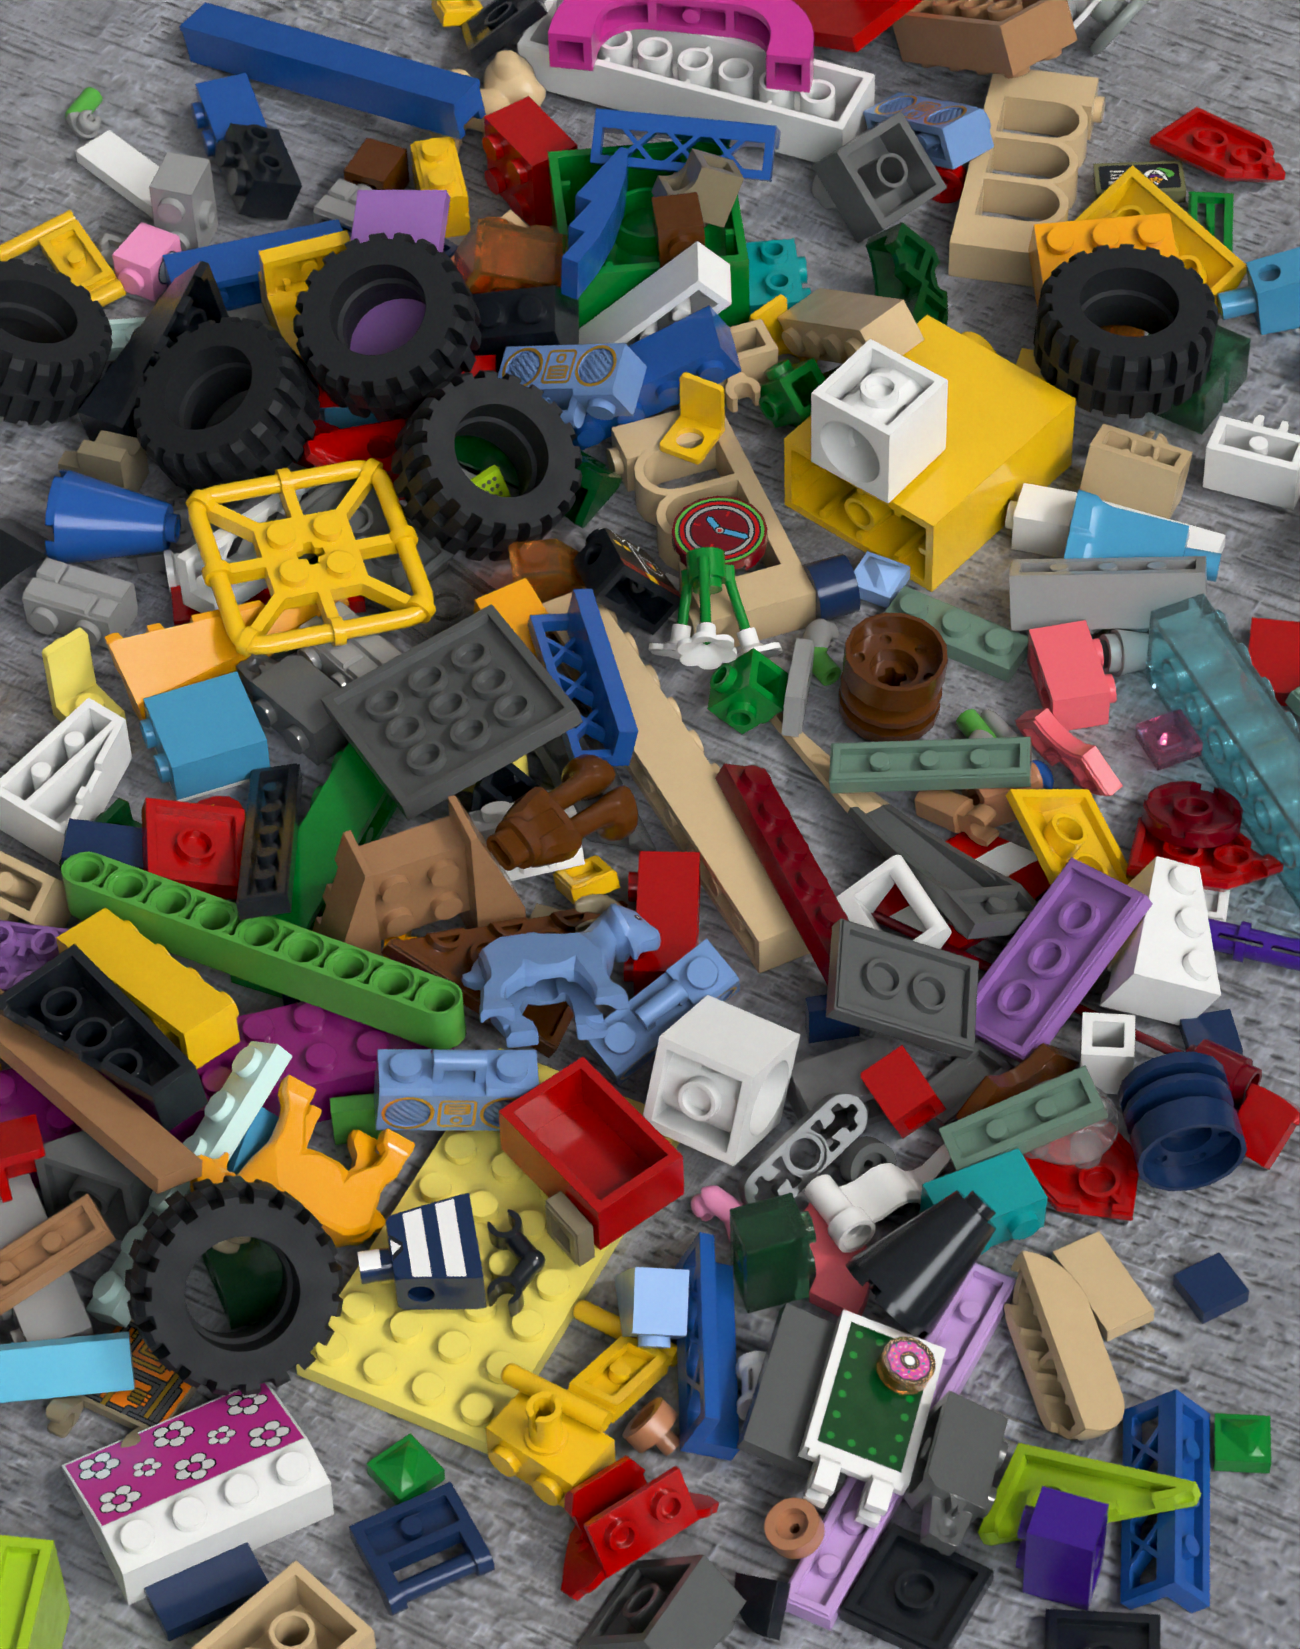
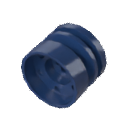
[1117,1052,1247,1191]

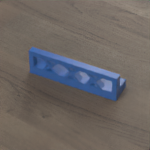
[590,108,781,182]
[527,589,638,766]
[675,1232,740,1461]
[1120,1389,1210,1613]

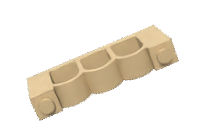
[948,69,1105,287]
[606,409,816,647]

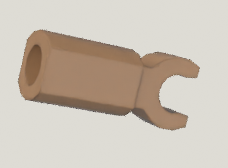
[914,790,999,846]

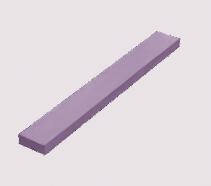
[785,1263,1016,1631]

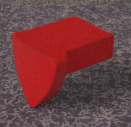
[1237,1083,1300,1170]

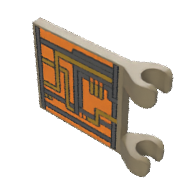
[46,1319,199,1448]

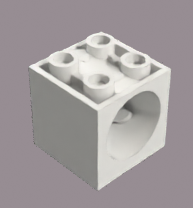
[811,339,948,504]
[643,995,800,1166]

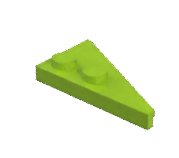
[978,1443,1201,1546]

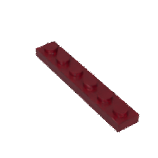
[715,763,849,985]

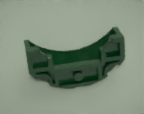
[823,222,948,379]
[454,435,623,529]

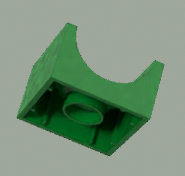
[548,140,750,329]

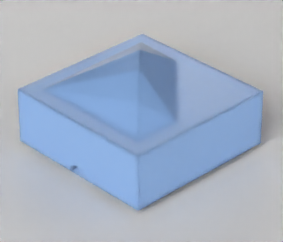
[854,551,910,608]

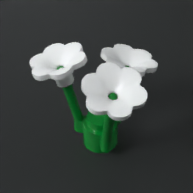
[648,547,783,670]

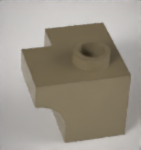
[651,148,744,228]
[58,430,149,493]

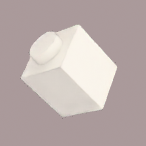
[1005,483,1078,559]
[1079,1012,1135,1094]

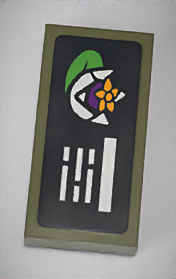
[1093,161,1186,203]

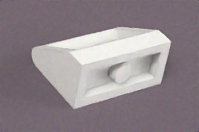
[836,855,952,949]

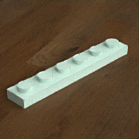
[85,1041,293,1327]

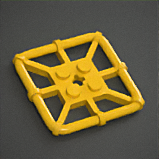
[186,458,436,657]

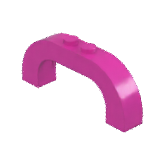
[548,0,814,93]

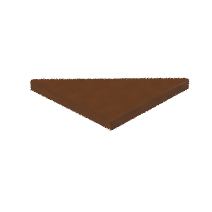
[381,901,628,1058]

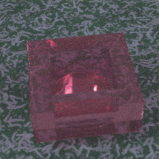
[1135,709,1203,771]

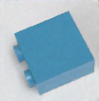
[139,671,271,802]

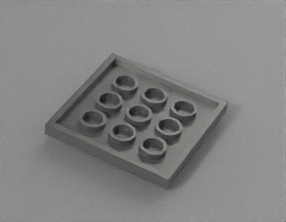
[321,604,583,820]

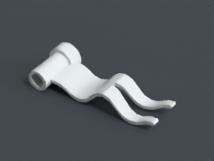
[805,1144,952,1253]

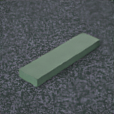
[829,737,1032,793]

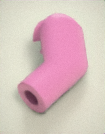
[690,1185,757,1253]

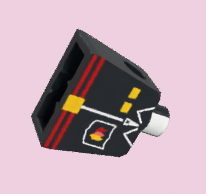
[573,528,681,635]

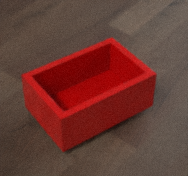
[498,1056,684,1250]

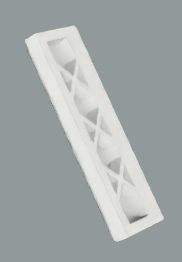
[176,486,320,613]

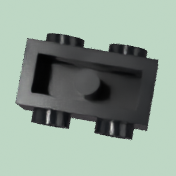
[215,123,302,220]

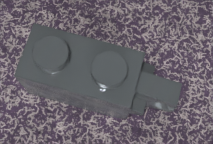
[236,654,349,766]
[904,1390,1008,1556]

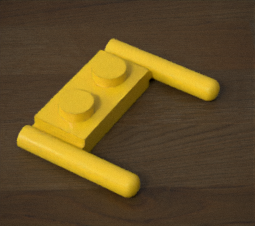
[0,210,126,307]
[501,1300,677,1433]

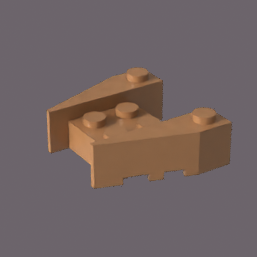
[312,795,526,956]

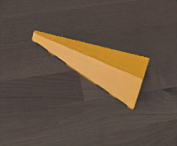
[104,598,349,720]

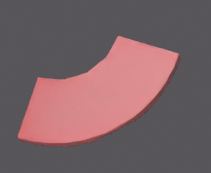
[1015,708,1123,796]
[790,1203,870,1317]

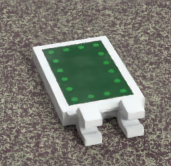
[798,1310,946,1529]

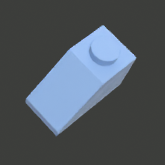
[615,1267,689,1349]

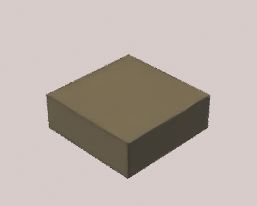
[545,1191,595,1267]

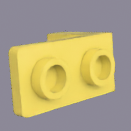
[42,628,127,724]

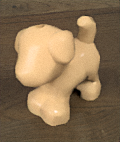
[429,50,546,153]

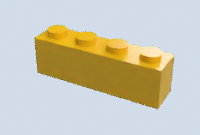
[56,908,240,1069]

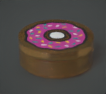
[877,1336,936,1395]

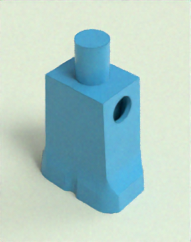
[1217,247,1300,335]
[1064,490,1222,582]

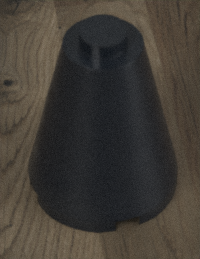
[846,1190,996,1340]

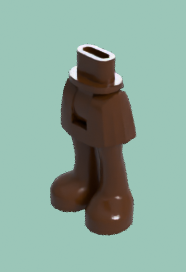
[486,754,638,871]

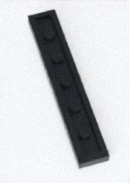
[236,763,303,920]

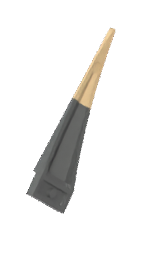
[770,712,1038,939]

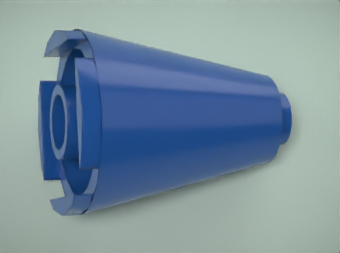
[45,469,181,564]

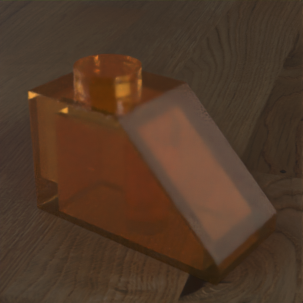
[508,538,585,603]

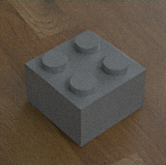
[812,111,947,243]

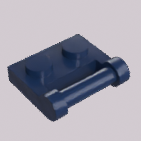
[349,1481,495,1616]

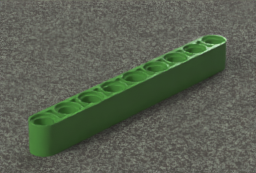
[61,852,467,1050]

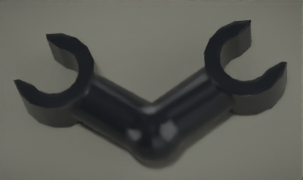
[487,1209,546,1317]

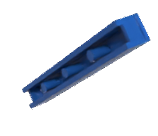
[179,2,486,140]

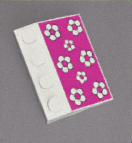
[62,1382,334,1605]

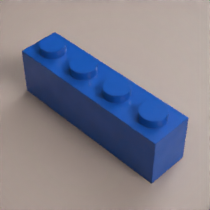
[163,219,343,311]
[572,305,742,451]

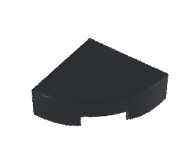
[734,1573,791,1640]

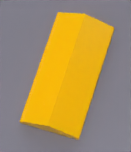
[1074,165,1247,313]
[1005,789,1133,967]

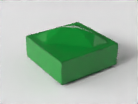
[1213,1413,1271,1474]
[366,1433,445,1505]

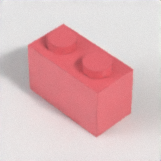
[1027,620,1117,731]

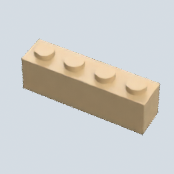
[777,288,925,364]

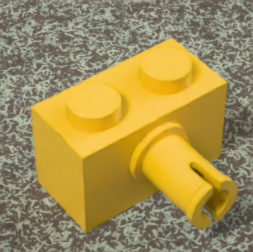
[485,1391,616,1508]

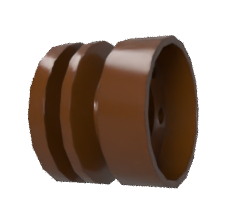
[838,612,948,742]

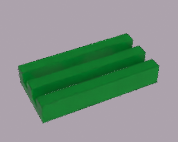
[1188,191,1234,252]

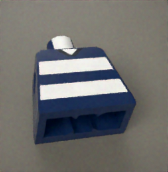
[357,1193,486,1310]

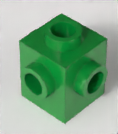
[759,358,826,429]
[707,648,788,735]

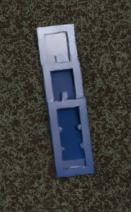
[561,147,629,300]

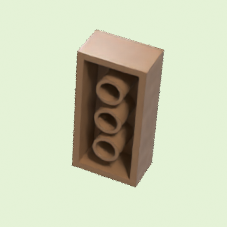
[893,0,1078,78]

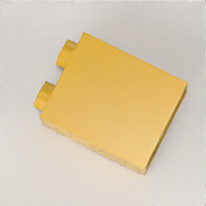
[784,315,1076,592]

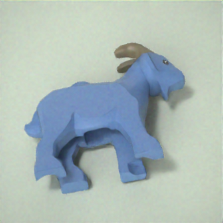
[462,894,661,1048]

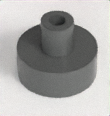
[840,1136,897,1183]

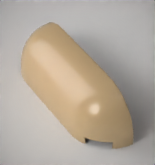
[1004,1250,1125,1440]

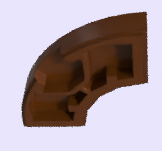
[956,1043,1079,1120]

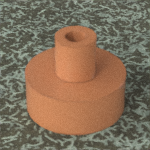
[622,1397,680,1456]
[764,1498,825,1559]

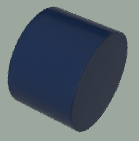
[802,554,861,620]

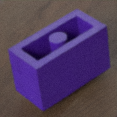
[1015,1486,1109,1611]

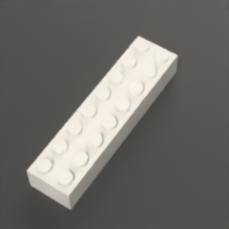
[517,0,875,163]

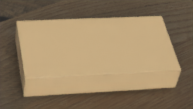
[1052,1231,1155,1342]

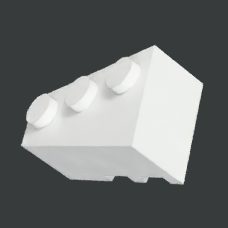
[0,698,132,865]
[1100,856,1221,1026]

